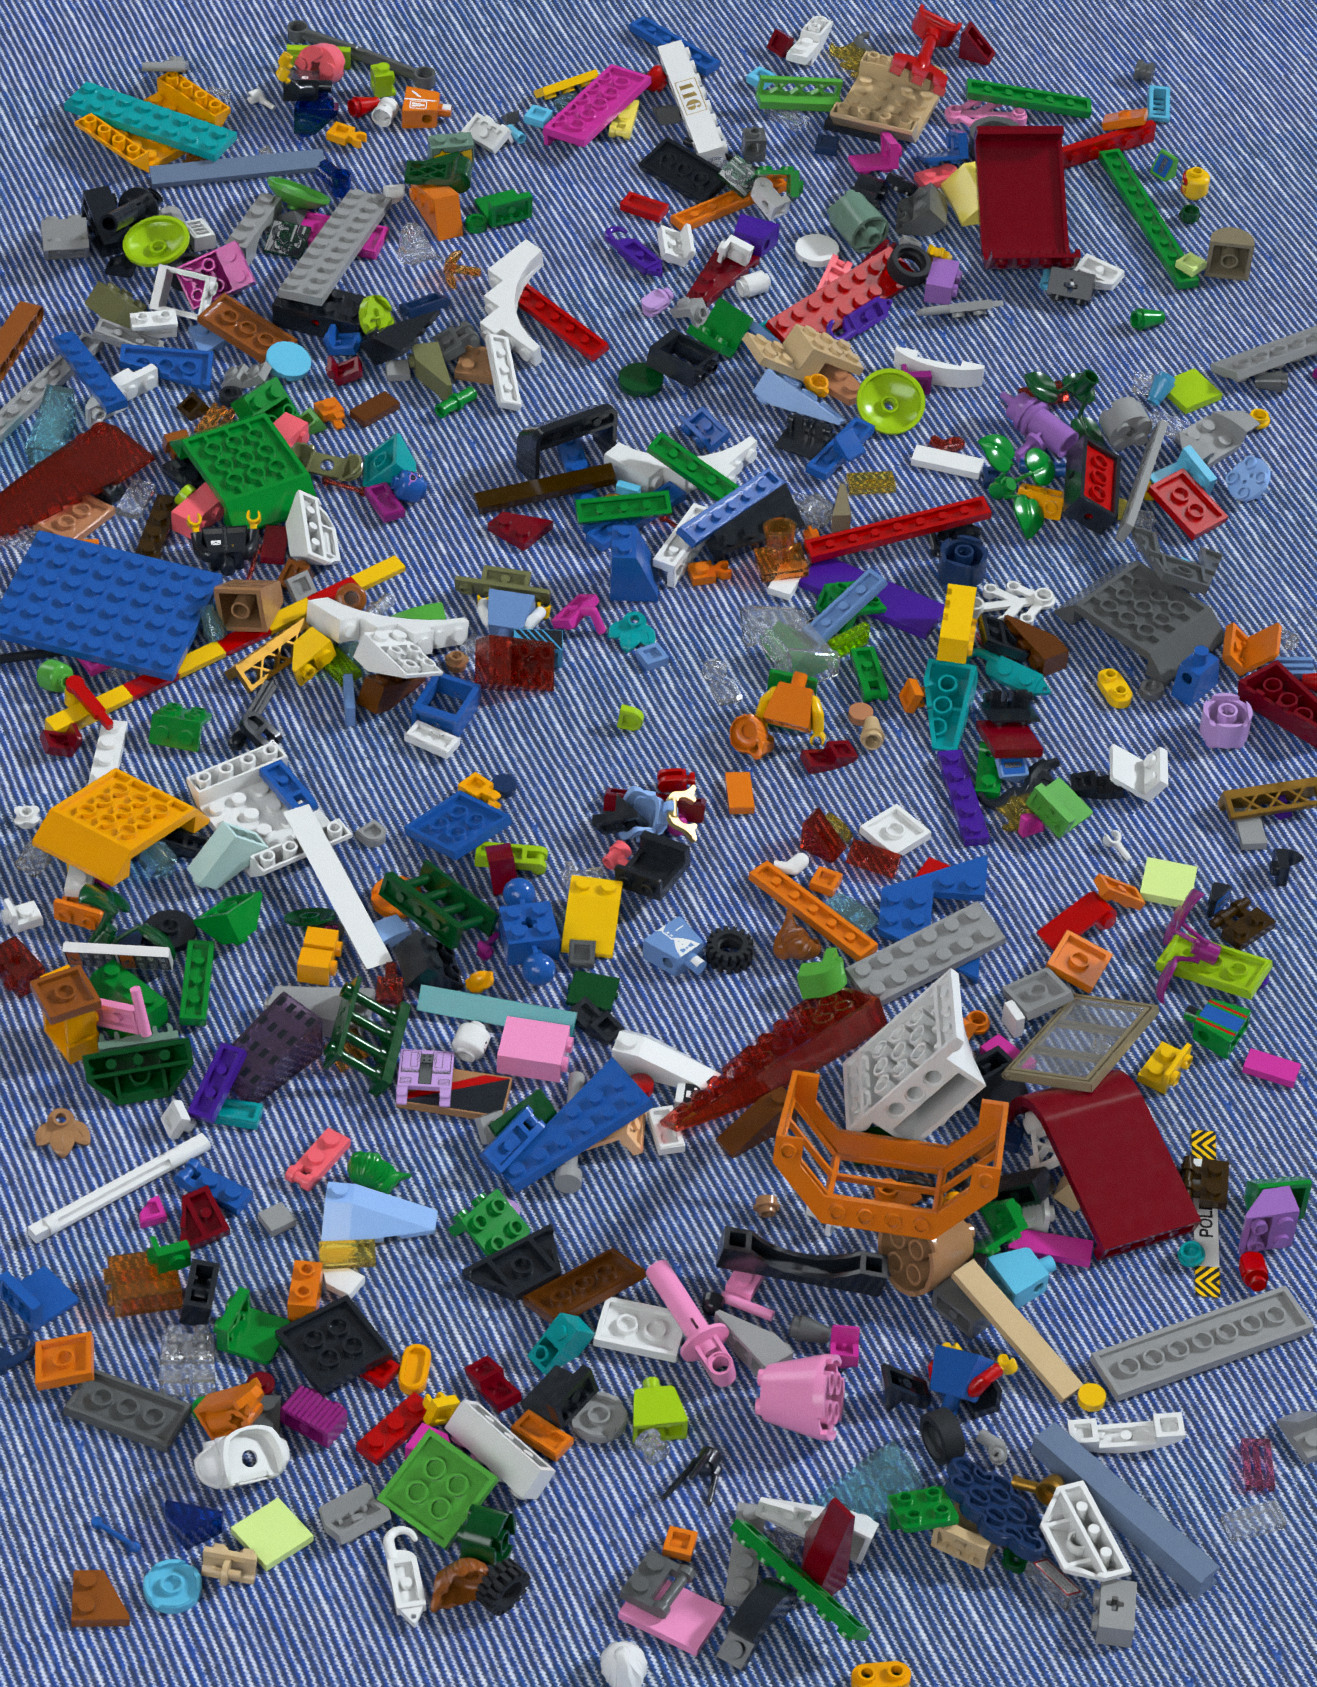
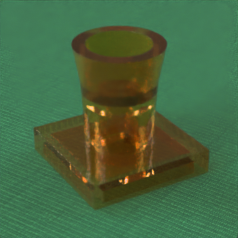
[754,517,809,582]

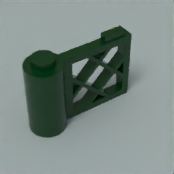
[404,156,473,193]

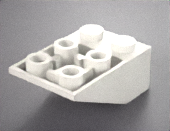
[353,629,443,678]

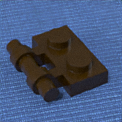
[1209,897,1276,951]
[1180,1155,1229,1210]

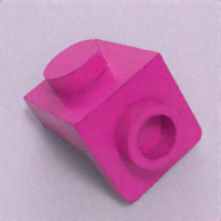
[829,1325,860,1369]

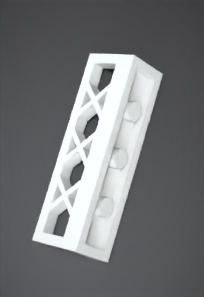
[652,503,710,588]

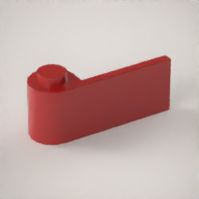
[1036,891,1117,951]

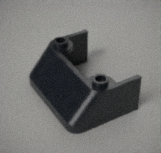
[516,404,618,481]

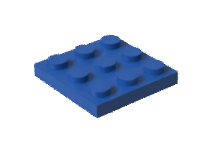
[404,791,512,861]

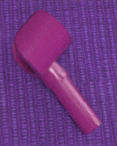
[476,932,500,961]

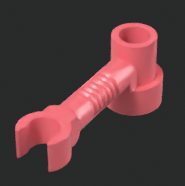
[602,840,632,870]

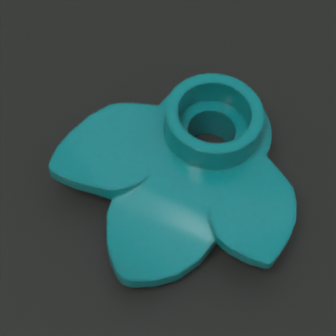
[608,611,656,653]

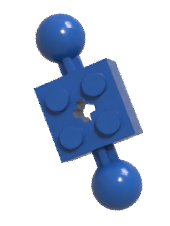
[498,878,560,986]

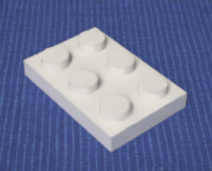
[593,1297,684,1363]

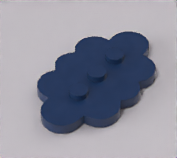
[944,1457,1046,1562]

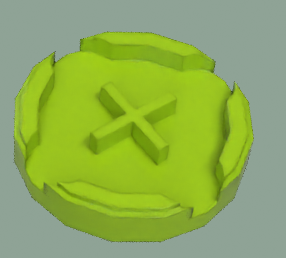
[359,295,394,334]

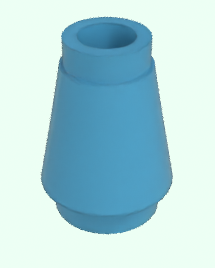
[1146,371,1176,407]

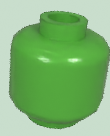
[37,659,73,694]

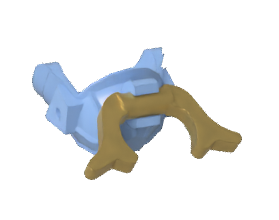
[619,785,697,843]

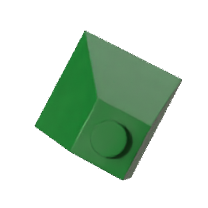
[193,891,262,946]

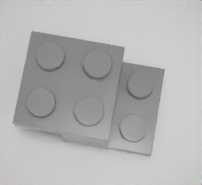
[41,215,90,260]

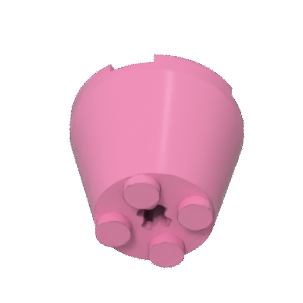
[755,1354,845,1441]

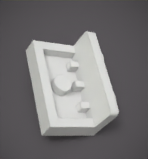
[657,223,696,267]
[130,310,178,338]

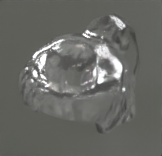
[397,222,443,265]

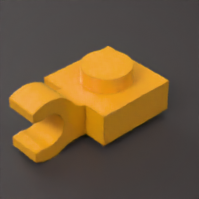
[458,772,501,809]

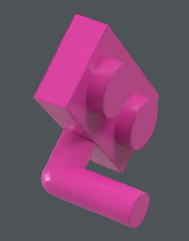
[551,594,607,634]

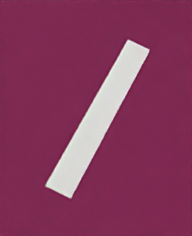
[283,804,393,969]

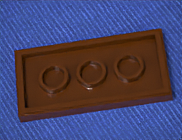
[522,1248,646,1324]

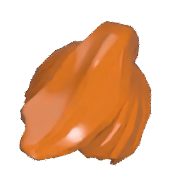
[729,714,775,760]

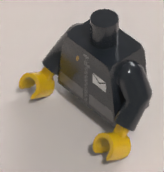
[276,51,332,101]
[186,510,261,576]

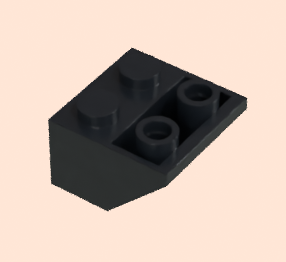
[394,930,464,993]
[968,1045,1029,1114]

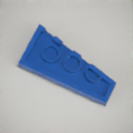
[119,344,214,392]

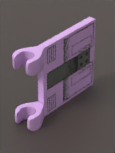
[396,1049,455,1107]

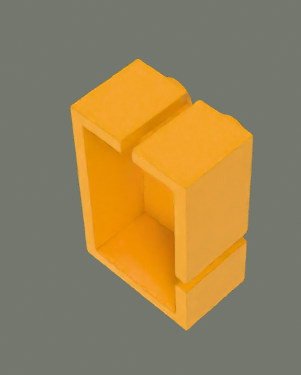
[40,964,99,1065]

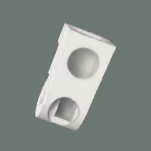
[751,177,791,221]

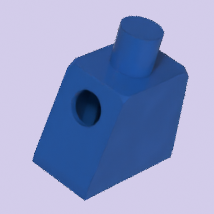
[1171,645,1219,707]

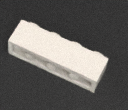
[444,1400,556,1500]

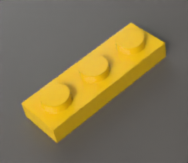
[533,69,599,100]

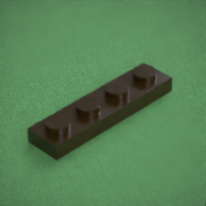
[135,494,178,559]

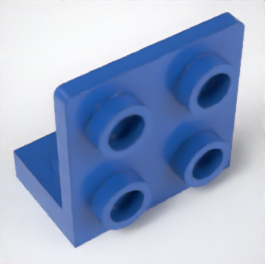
[917,129,968,166]
[0,1266,79,1331]

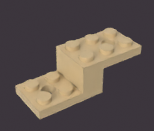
[742,324,864,381]

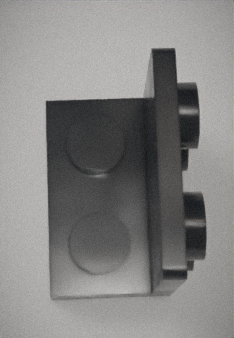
[521,1364,599,1430]

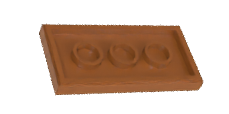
[197,293,298,363]

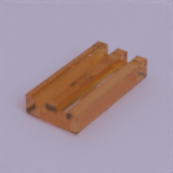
[194,403,235,433]

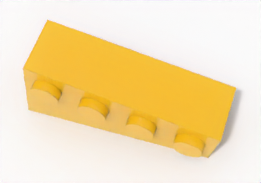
[936,583,977,664]

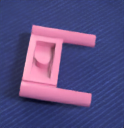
[96,986,152,1038]
[721,1271,775,1321]

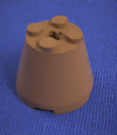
[877,1220,975,1297]

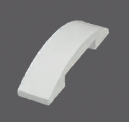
[893,346,985,388]
[1067,1412,1186,1453]

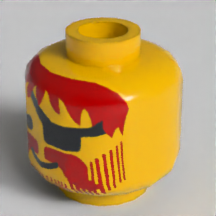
[1180,167,1210,200]

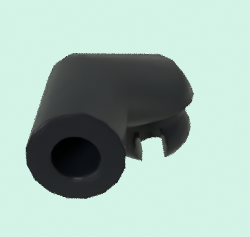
[898,1175,936,1198]

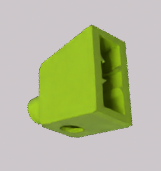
[632,1377,688,1444]

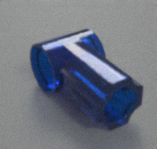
[315,159,351,198]

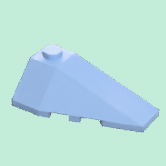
[753,369,847,425]
[321,1182,438,1246]

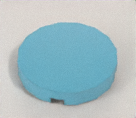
[265,341,311,382]
[143,1559,202,1614]

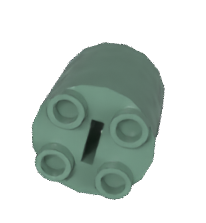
[827,189,889,253]

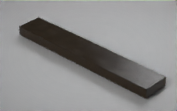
[474,463,617,515]

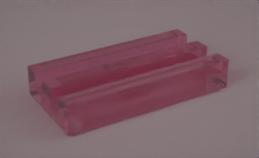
[1240,1438,1275,1492]

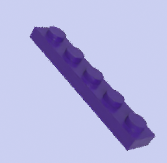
[937,749,990,847]

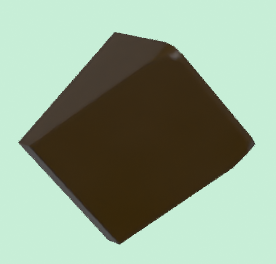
[176,391,212,421]

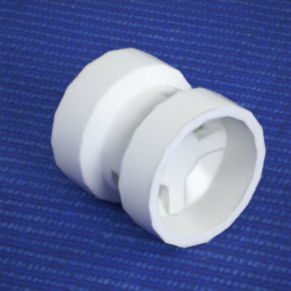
[372,97,399,127]

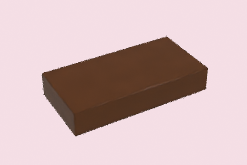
[350,391,400,428]

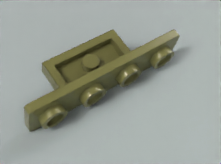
[454,565,551,605]

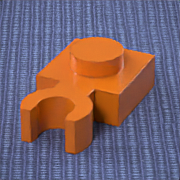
[687,560,732,586]

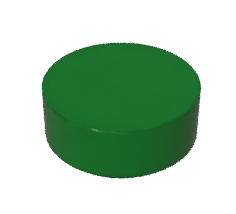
[465,214,487,234]

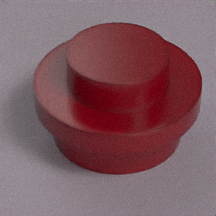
[246,1372,275,1395]

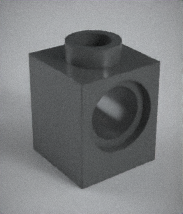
[741,127,767,162]

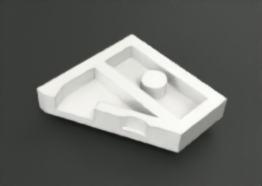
[1065,254,1125,291]

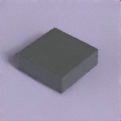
[568,939,596,968]

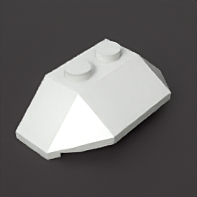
[285,490,341,565]
[1040,1480,1132,1582]

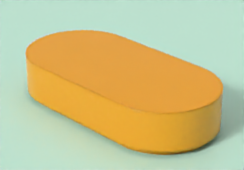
[398,1344,431,1395]

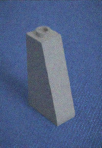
[264,986,375,1042]

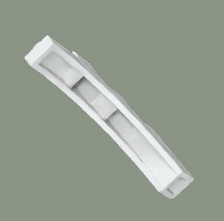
[480,239,544,366]
[604,437,757,495]
[306,597,469,655]

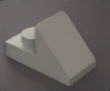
[1276,1410,1317,1465]

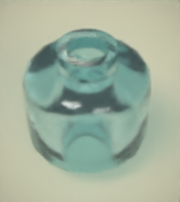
[139,841,177,879]

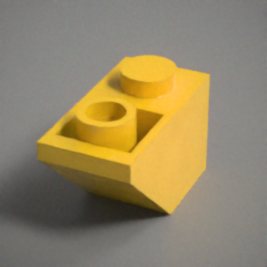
[292,626,337,686]

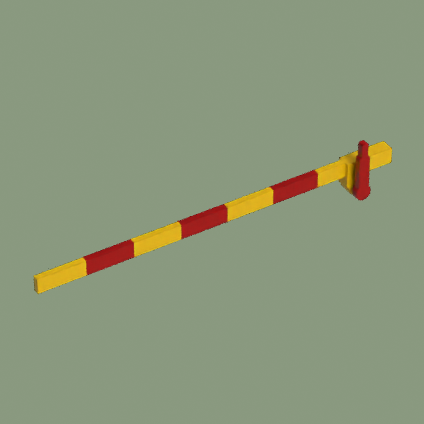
[44,555,406,733]

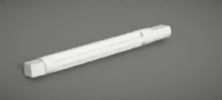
[28,1133,211,1244]

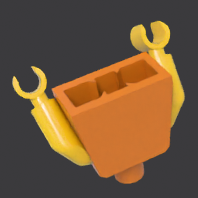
[755,671,826,746]

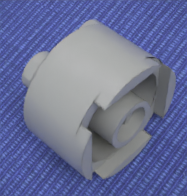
[1099,397,1152,451]

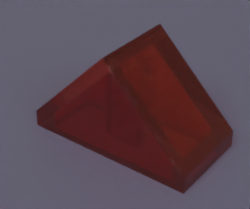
[800,807,847,863]

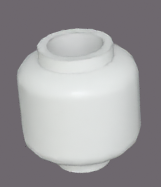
[452,1021,491,1062]

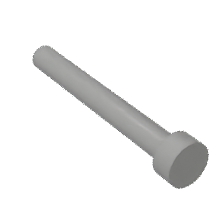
[554,1071,585,1193]

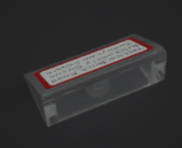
[1025,1556,1087,1612]

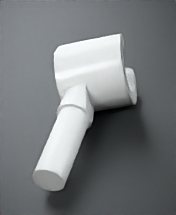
[247,89,276,110]
[1103,830,1132,862]

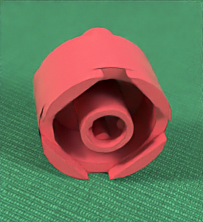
[294,43,345,84]

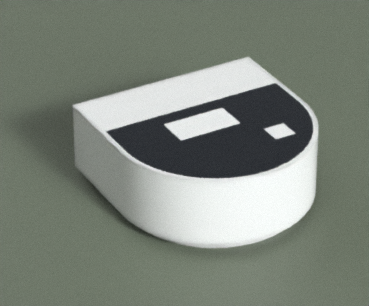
[674,1082,703,1110]

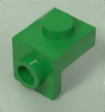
[146,1236,191,1274]

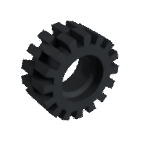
[706,926,754,974]
[475,1558,531,1616]

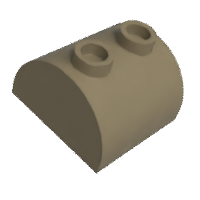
[1204,227,1255,281]

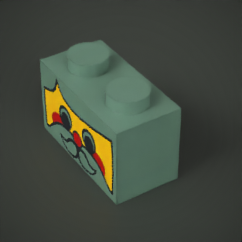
[427,132,474,166]

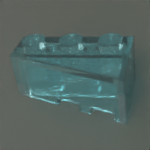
[24,384,76,469]

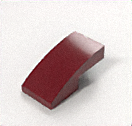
[799,740,858,774]
[464,1355,522,1414]

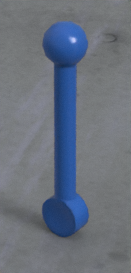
[91,1516,141,1553]

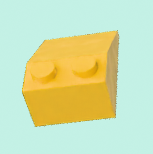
[561,875,623,959]

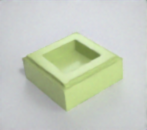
[1175,252,1207,277]

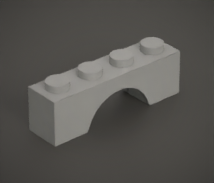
[225,192,282,265]

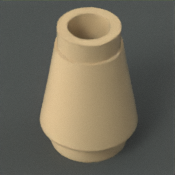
[860,716,885,750]

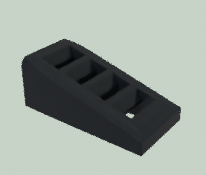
[155,829,209,858]

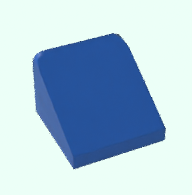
[833,429,866,462]

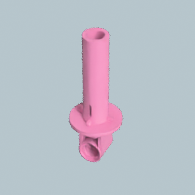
[646,1260,736,1387]

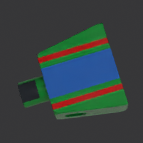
[1183,999,1252,1059]

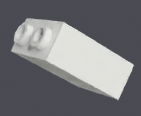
[149,264,218,320]

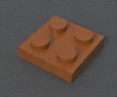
[30,964,102,1025]

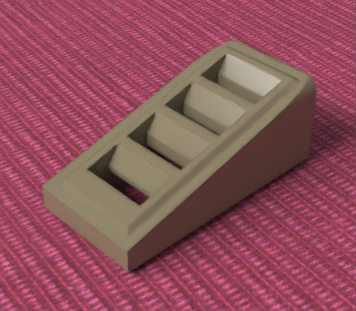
[831,484,851,533]

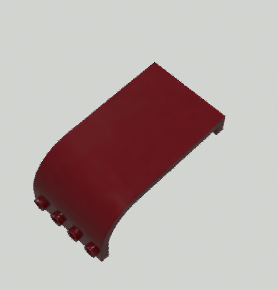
[974,126,1081,269]
[1007,1069,1201,1261]

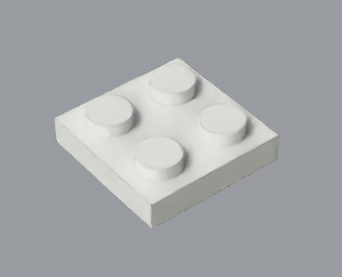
[859,804,931,861]

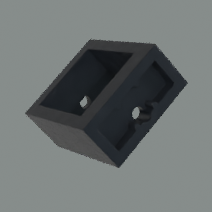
[646,329,719,389]

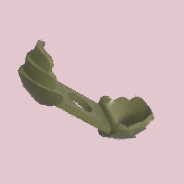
[291,442,363,482]

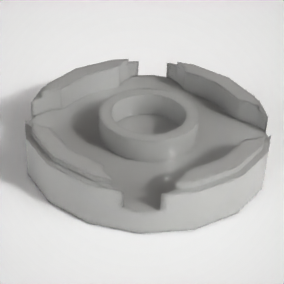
[570,1392,628,1444]

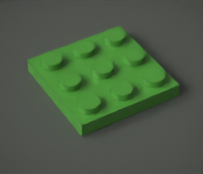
[376,1428,499,1551]

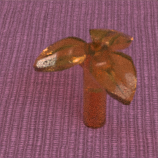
[443,250,481,289]

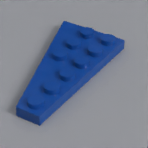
[502,1057,654,1193]

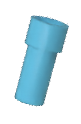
[507,124,526,144]
[1039,269,1051,290]

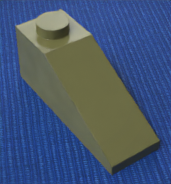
[407,342,452,401]

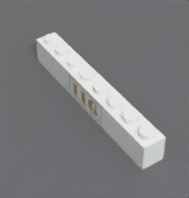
[657,40,729,166]

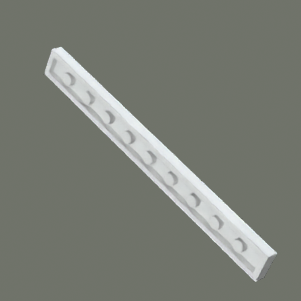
[64,720,128,897]

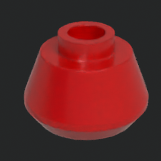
[645,65,667,92]

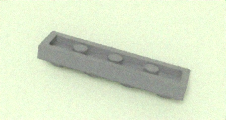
[724,1502,765,1607]

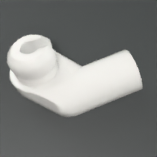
[774,853,809,875]

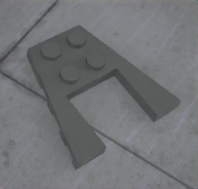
[1131,526,1223,595]

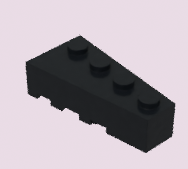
[705,483,805,564]

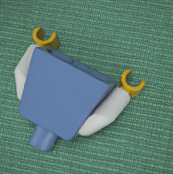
[477,589,551,648]

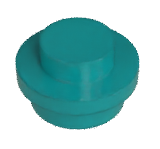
[1178,1241,1206,1267]

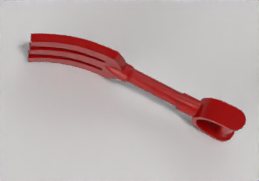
[888,3,962,98]

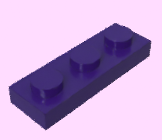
[187,1042,248,1124]

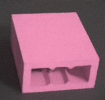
[497,1016,574,1083]

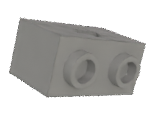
[1091,1579,1137,1648]

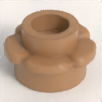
[445,650,469,673]
[753,1195,780,1218]

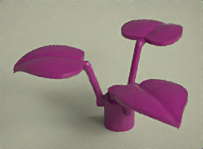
[1156,889,1221,1004]

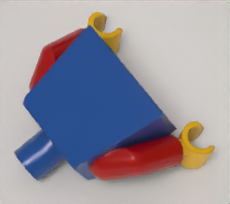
[927,1342,1018,1415]

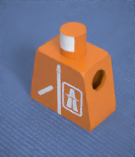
[402,86,452,128]

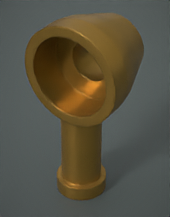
[1011,1474,1065,1506]

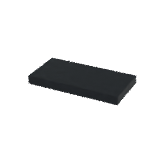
[638,137,729,204]

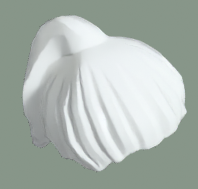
[600,1641,648,1687]

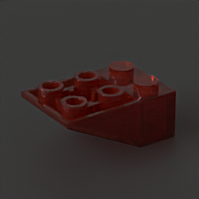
[475,635,554,692]

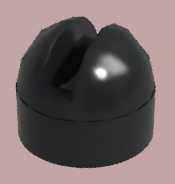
[701,1292,725,1316]

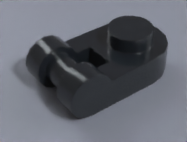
[239,711,283,748]

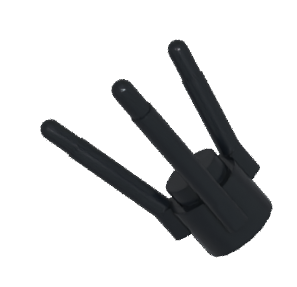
[661,1446,722,1506]

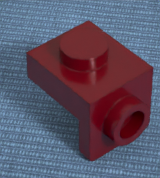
[325,355,363,386]
[39,723,82,758]

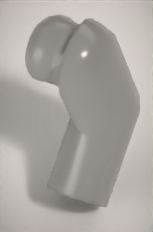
[976,1429,1008,1465]

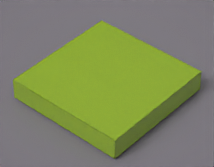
[1166,368,1223,414]

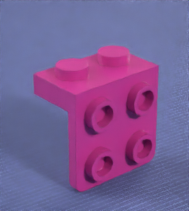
[848,131,902,174]

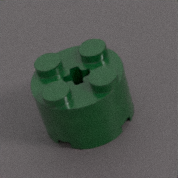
[457,1504,516,1569]

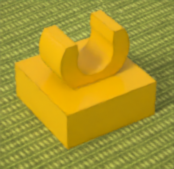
[422,1391,461,1427]

